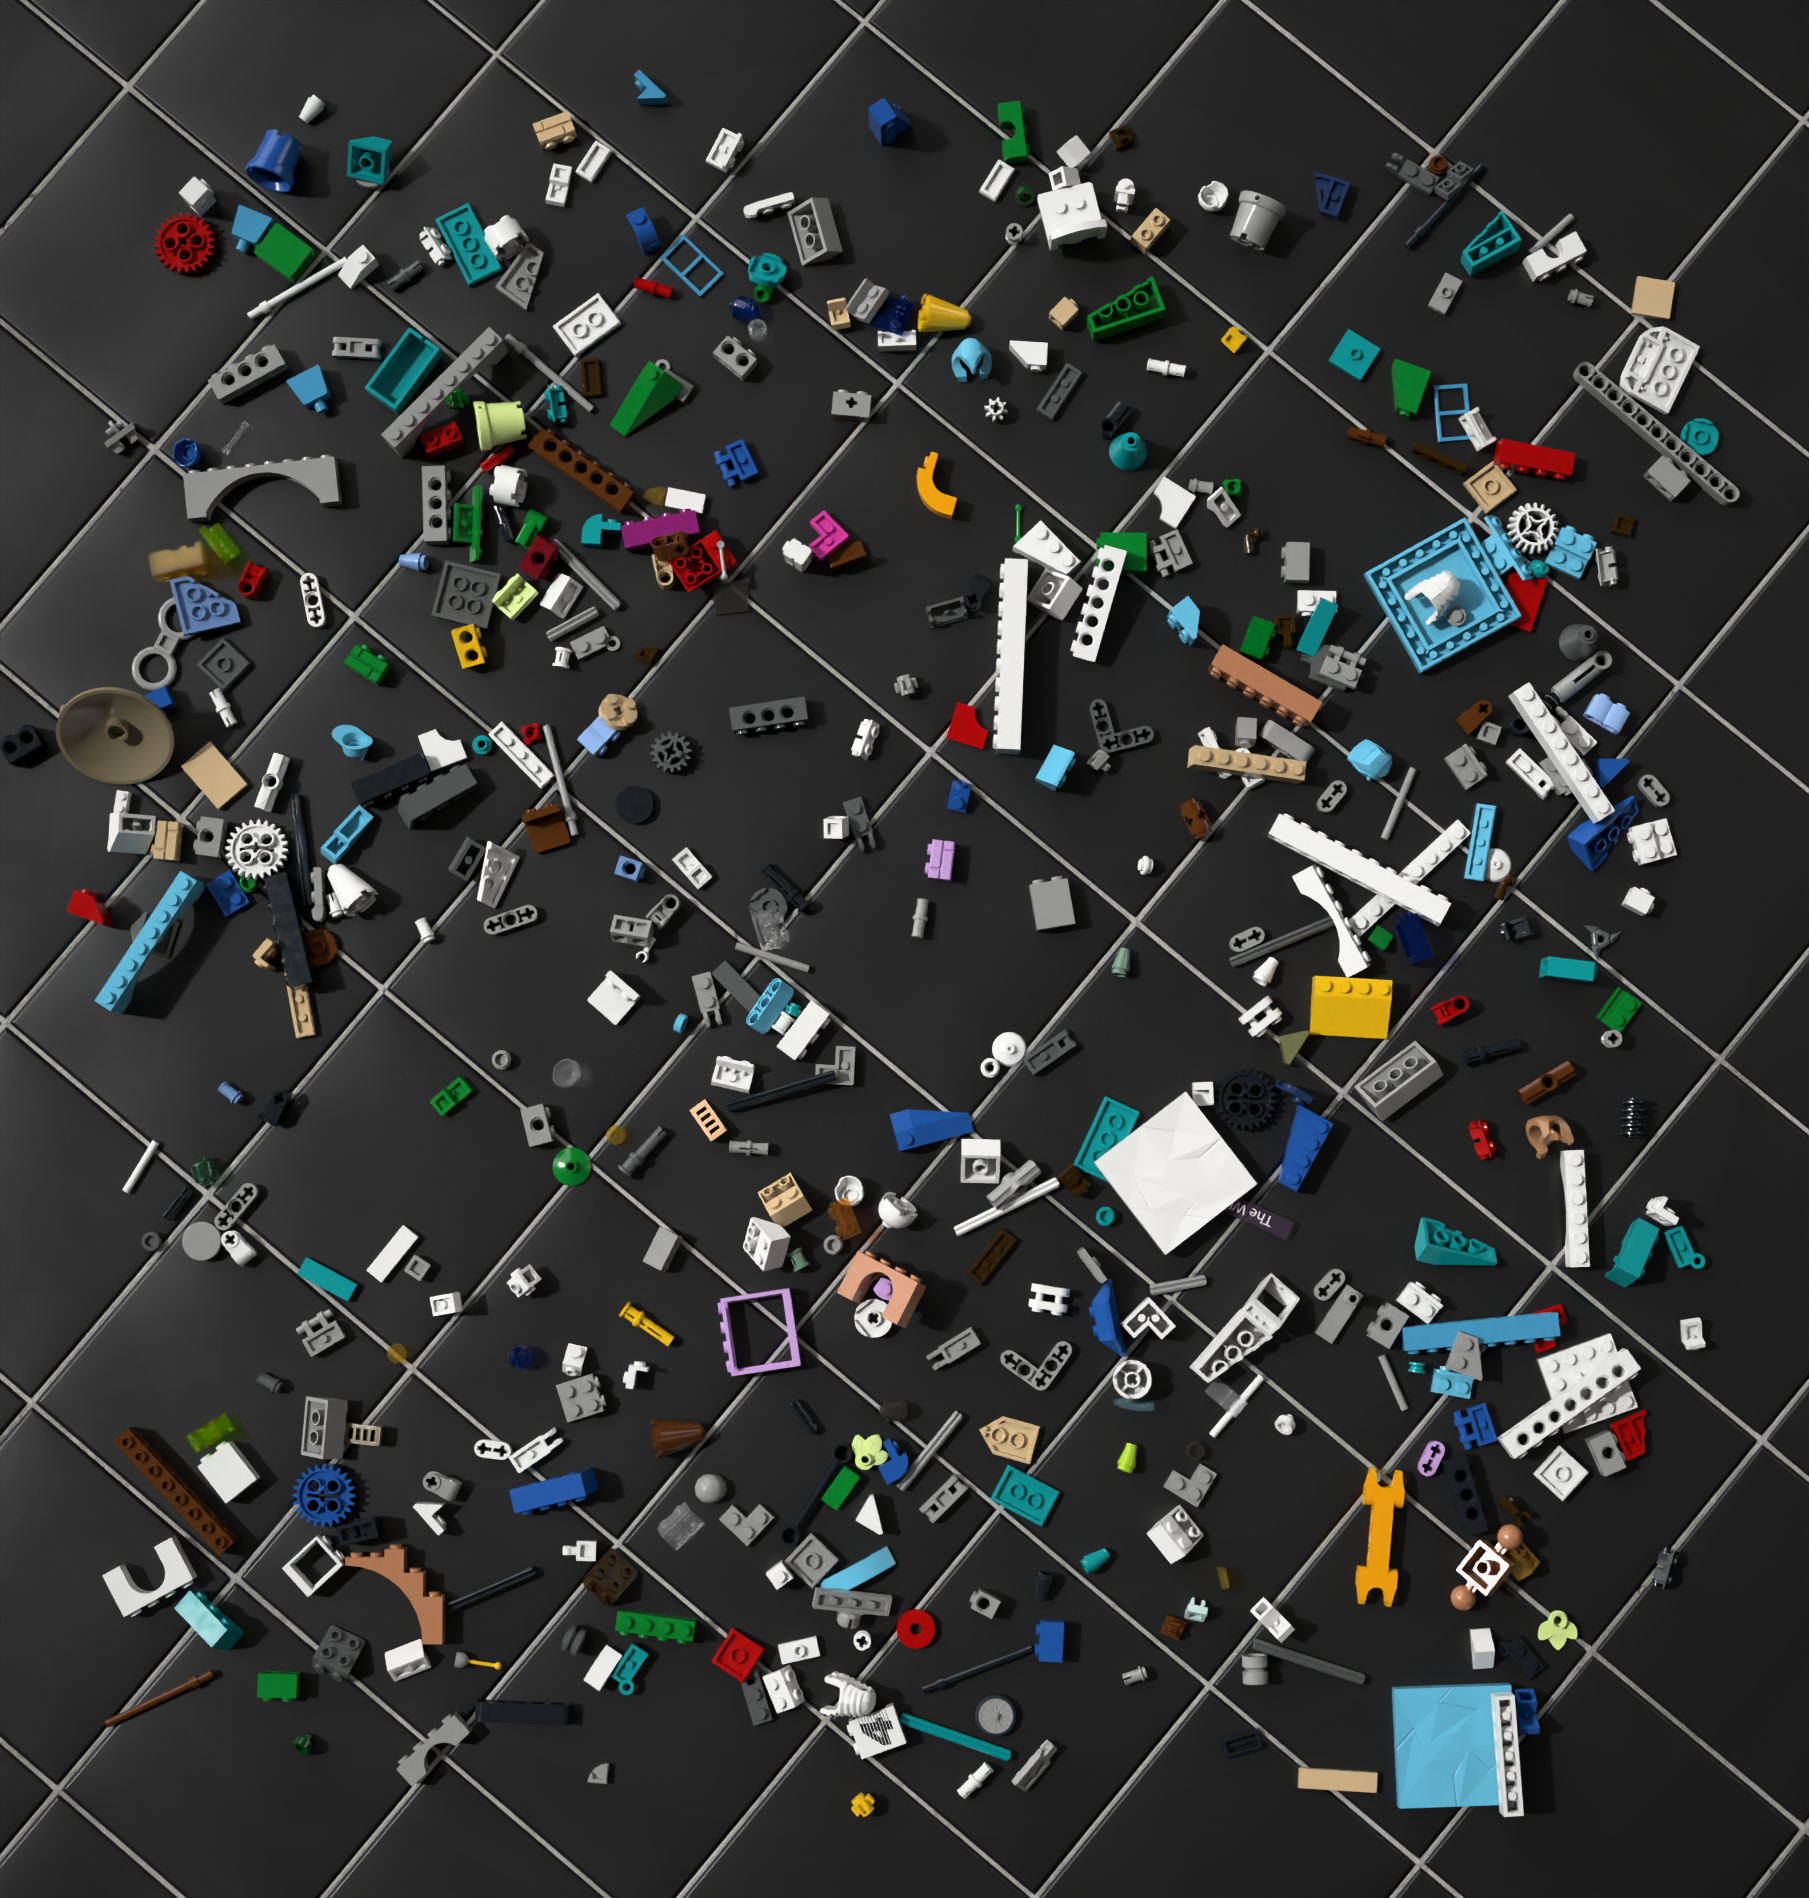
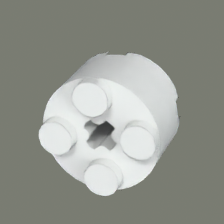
[484,215,529,260]
[489,465,527,507]

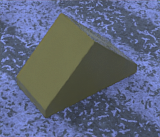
[1278,1030,1310,1065]

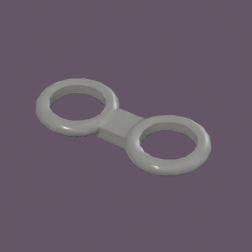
[132,597,196,691]

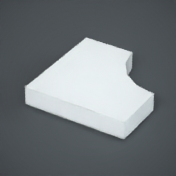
[1153,477,1196,529]
[418,729,467,772]

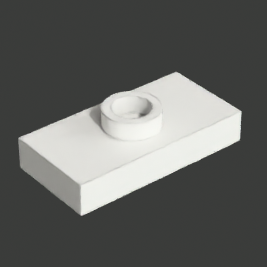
[778,1636,820,1664]

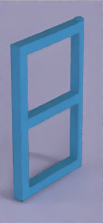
[660,234,724,297]
[1433,383,1470,443]

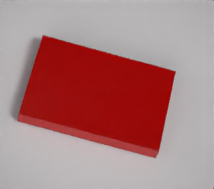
[1505,567,1548,633]

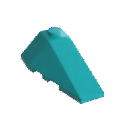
[1414,1217,1497,1266]

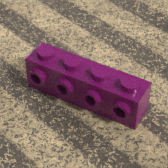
[620,509,701,552]

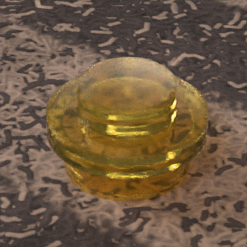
[606,1125,626,1145]
[387,1344,407,1363]

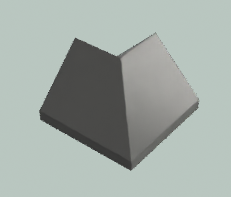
[130,912,179,959]

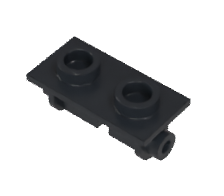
[1652,1547,1679,1589]

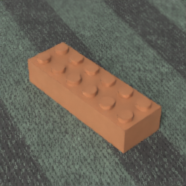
[1208,644,1322,728]

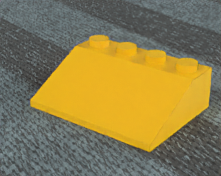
[1310,976,1393,1039]

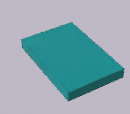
[990,1464,1060,1527]

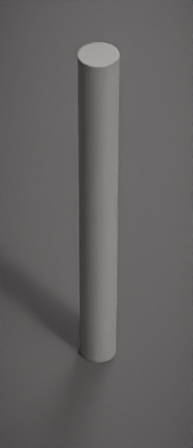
[1381,767,1417,840]
[735,942,810,973]

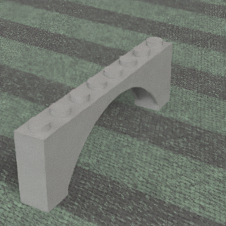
[381,327,508,458]
[183,455,342,523]

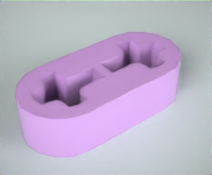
[1417,1440,1445,1476]

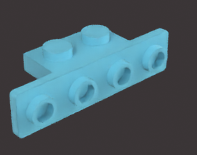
[1480,515,1533,581]

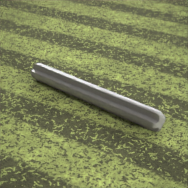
[553,539,621,610]
[896,1411,963,1491]

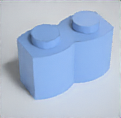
[1583,693,1630,734]
[577,716,621,757]

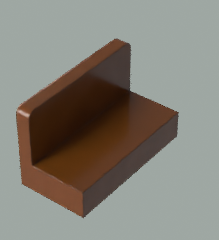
[827,540,867,572]

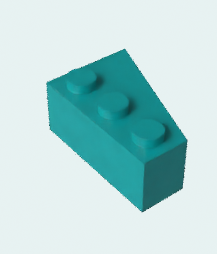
[1460,210,1522,276]

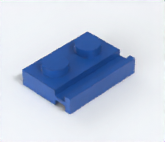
[206,870,251,917]

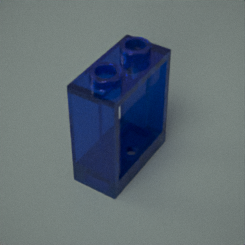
[1393,911,1433,966]

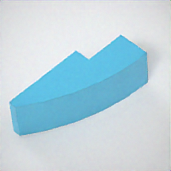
[320,805,374,864]

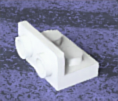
[1297,590,1337,617]
[1646,1196,1679,1226]
[1396,1281,1443,1324]

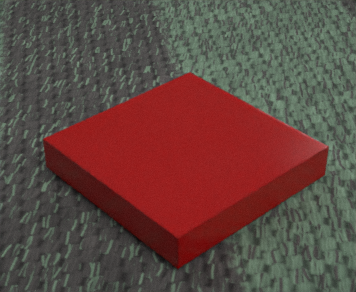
[711,1628,765,1683]

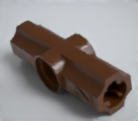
[1518,1060,1576,1105]

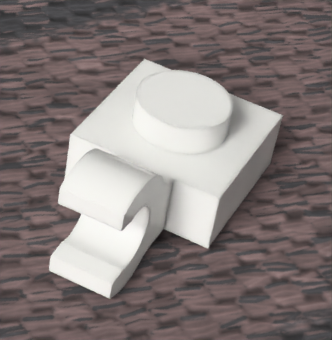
[563,1540,597,1561]

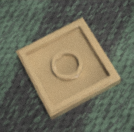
[1631,276,1675,321]
[1463,461,1517,514]

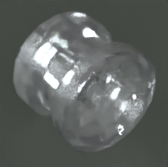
[748,319,767,341]

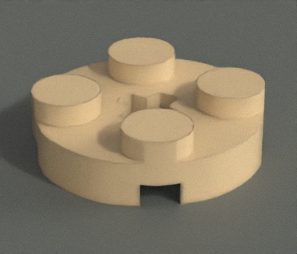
[599,694,637,731]

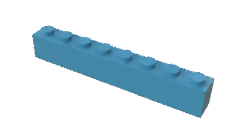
[1400,1312,1560,1354]

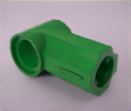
[515,509,549,549]

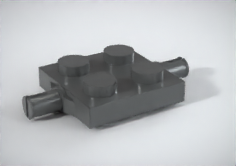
[1300,643,1364,692]

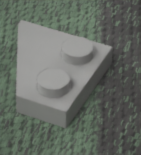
[1445,1331,1483,1381]

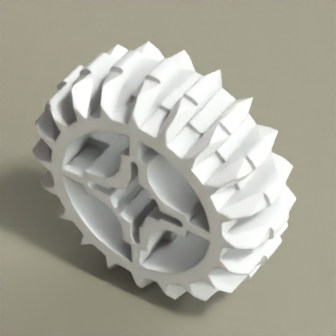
[1507,503,1559,554]

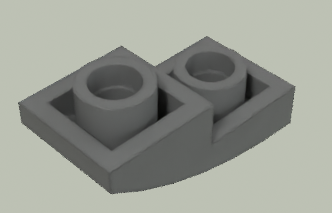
[1434,161,1474,201]

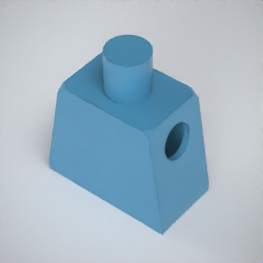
[232,204,276,254]
[287,365,331,414]

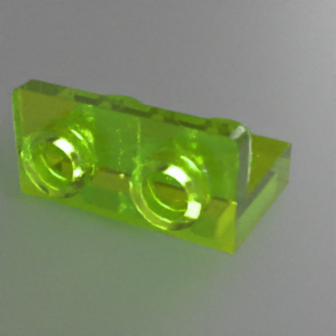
[199,523,240,564]

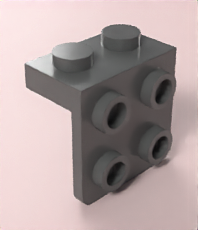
[311,1626,365,1683]

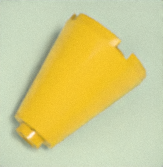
[918,294,971,332]

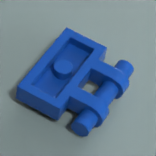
[713,439,759,487]
[1453,1403,1497,1450]

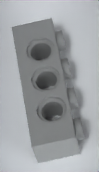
[208,344,289,405]
[422,466,452,545]

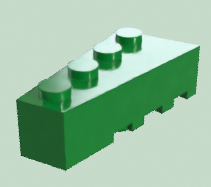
[1087,276,1165,342]

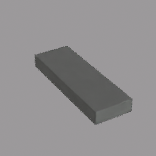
[1036,363,1083,421]
[711,961,760,1013]

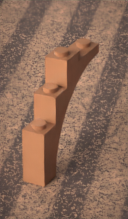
[345,1544,445,1644]

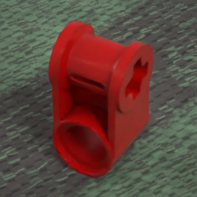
[238,561,269,600]
[1430,995,1469,1025]

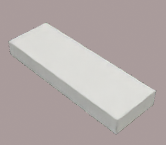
[366,1225,419,1283]

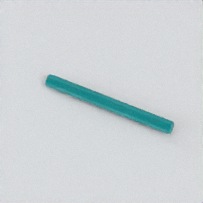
[900,1713,1012,1761]

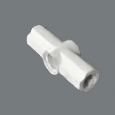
[254,753,290,812]

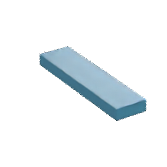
[1464,803,1497,882]

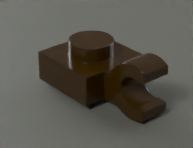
[1274,614,1296,649]
[1497,1495,1531,1526]

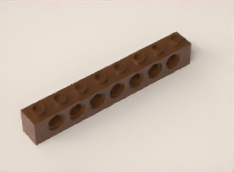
[114,1427,239,1556]

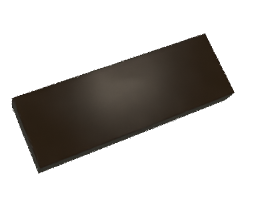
[1411,442,1468,476]
[966,1228,1017,1285]

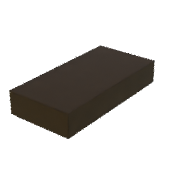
[580,358,603,398]

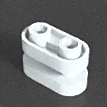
[1238,996,1282,1037]
[1028,1283,1070,1316]

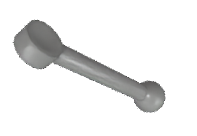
[717,541,728,581]

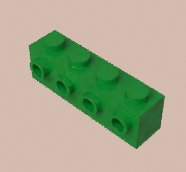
[615,1608,697,1644]

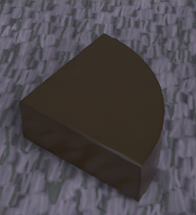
[634,646,660,666]

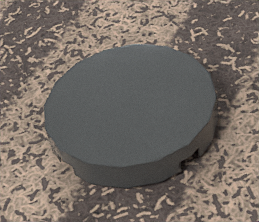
[749,888,787,926]

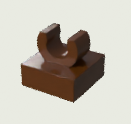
[1160,1614,1186,1641]

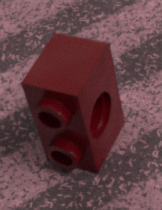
[518,534,561,580]

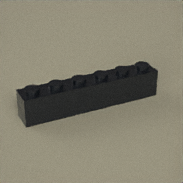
[263,872,317,991]

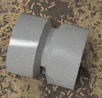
[1242,1653,1268,1685]

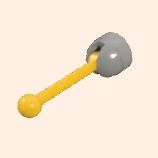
[454,1651,502,1670]

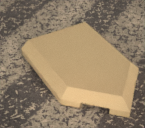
[979,1416,1040,1464]

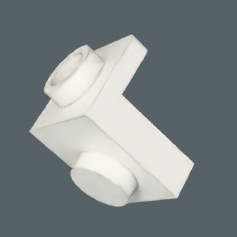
[1680,1317,1706,1350]
[562,1343,587,1376]
[623,1361,650,1389]

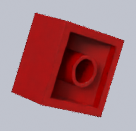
[66,888,113,928]

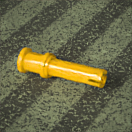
[619,1301,675,1347]

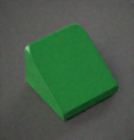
[1367,925,1393,952]

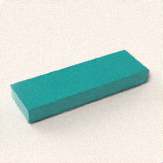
[1296,597,1338,656]
[297,1257,358,1301]

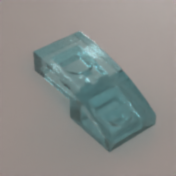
[1112,1397,1154,1411]

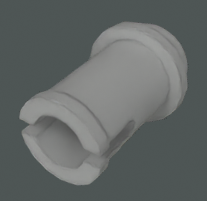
[1568,289,1594,307]
[1188,478,1213,495]
[1122,1666,1148,1686]

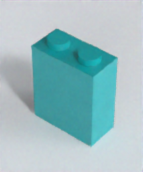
[1539,956,1597,984]

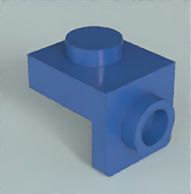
[947,780,971,812]

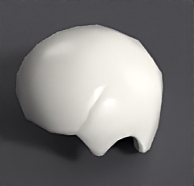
[1198,181,1229,211]
[835,1176,864,1207]

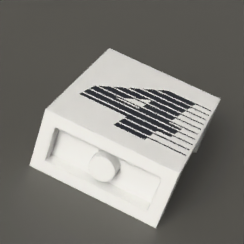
[846,1703,906,1759]

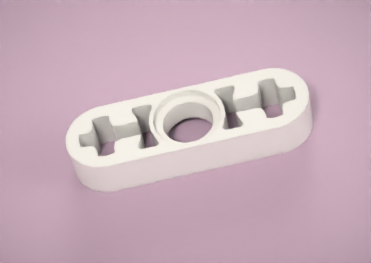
[300,573,326,628]

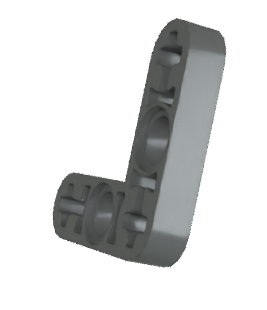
[1089,699,1154,754]

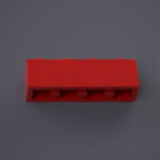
[1493,439,1575,481]

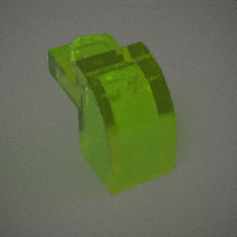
[186,1413,235,1453]

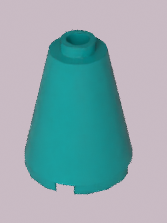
[1109,432,1147,471]

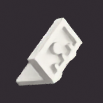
[588,970,641,1025]

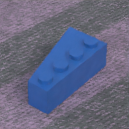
[1277,1105,1333,1192]

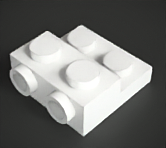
[1627,818,1677,865]

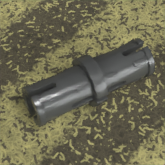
[386,260,424,292]

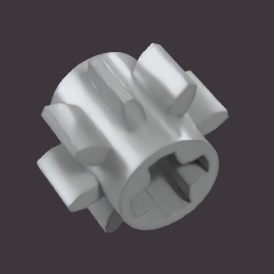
[894,674,918,697]

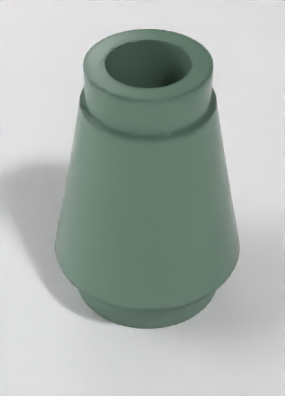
[1111,948,1131,978]

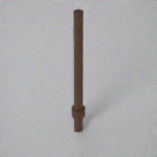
[105,1670,215,1727]

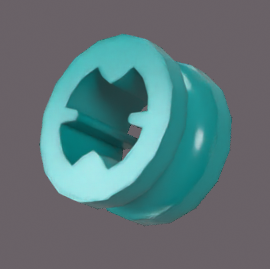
[1408,1361,1426,1373]

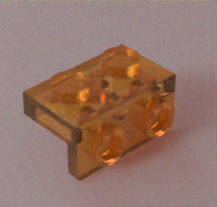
[828,1197,861,1240]

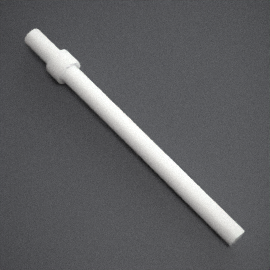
[247,257,347,320]

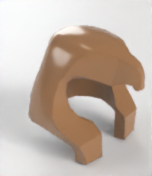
[1526,1115,1574,1160]

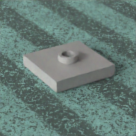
[1077,1247,1108,1283]
[784,1533,839,1589]

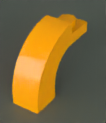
[917,452,957,520]

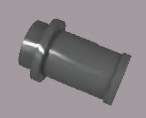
[256,1372,283,1393]

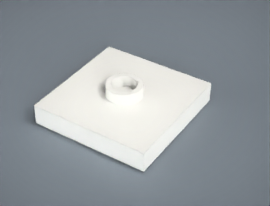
[1533,1445,1589,1501]

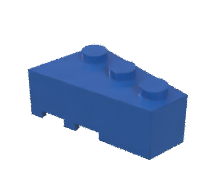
[868,98,913,145]

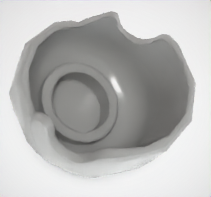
[695,1474,727,1503]

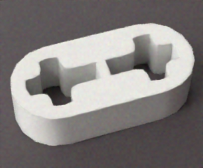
[474,1439,512,1460]

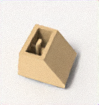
[758,1173,812,1228]

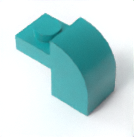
[581,514,622,548]

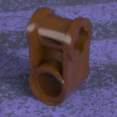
[651,531,689,561]
[1455,700,1492,735]

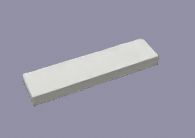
[488,722,555,789]

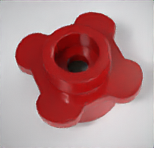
[521,723,542,744]

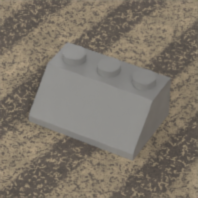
[787,197,843,266]
[301,1396,348,1459]

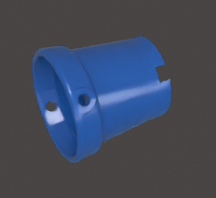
[245,130,302,192]

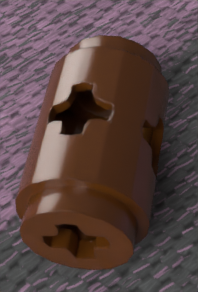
[1179,797,1212,840]

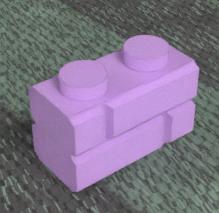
[925,839,955,882]

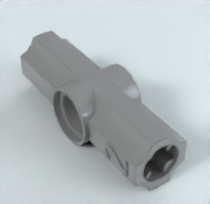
[986,1160,1041,1210]

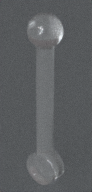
[222,421,249,454]

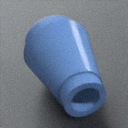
[399,553,429,572]

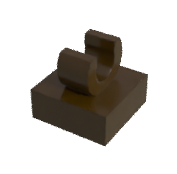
[1108,125,1134,151]

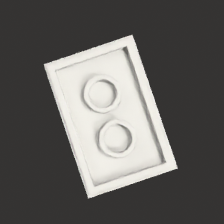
[553,293,621,357]

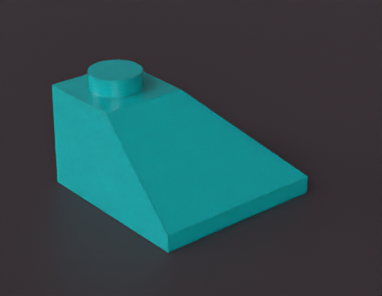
[347,137,392,185]

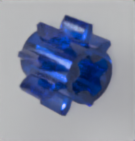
[508,1345,534,1369]

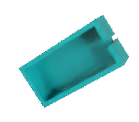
[365,327,443,415]

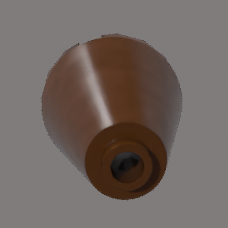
[651,1419,705,1458]

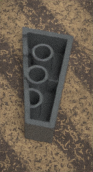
[397,764,477,830]

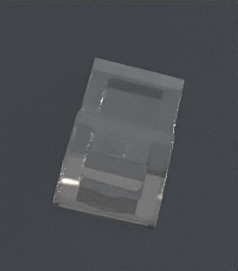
[1204,1377,1248,1418]

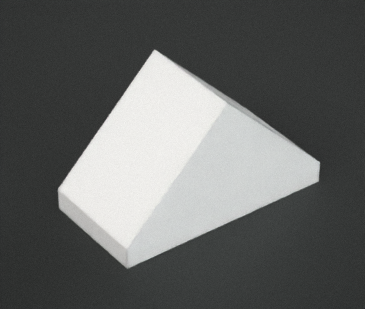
[856,1494,883,1535]
[1470,1628,1495,1669]

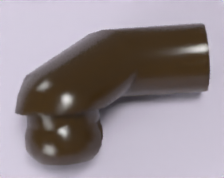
[1244,527,1263,554]
[1494,875,1517,900]

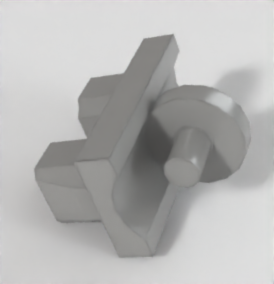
[104,420,140,454]

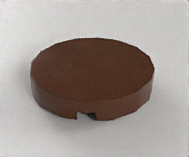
[305,929,338,967]

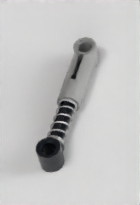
[1508,651,1612,737]

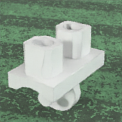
[1113,179,1135,213]

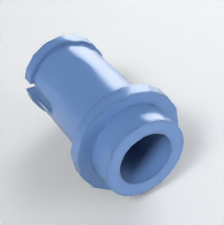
[218,1081,243,1105]

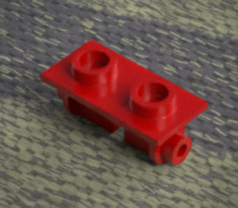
[1468,1118,1496,1160]

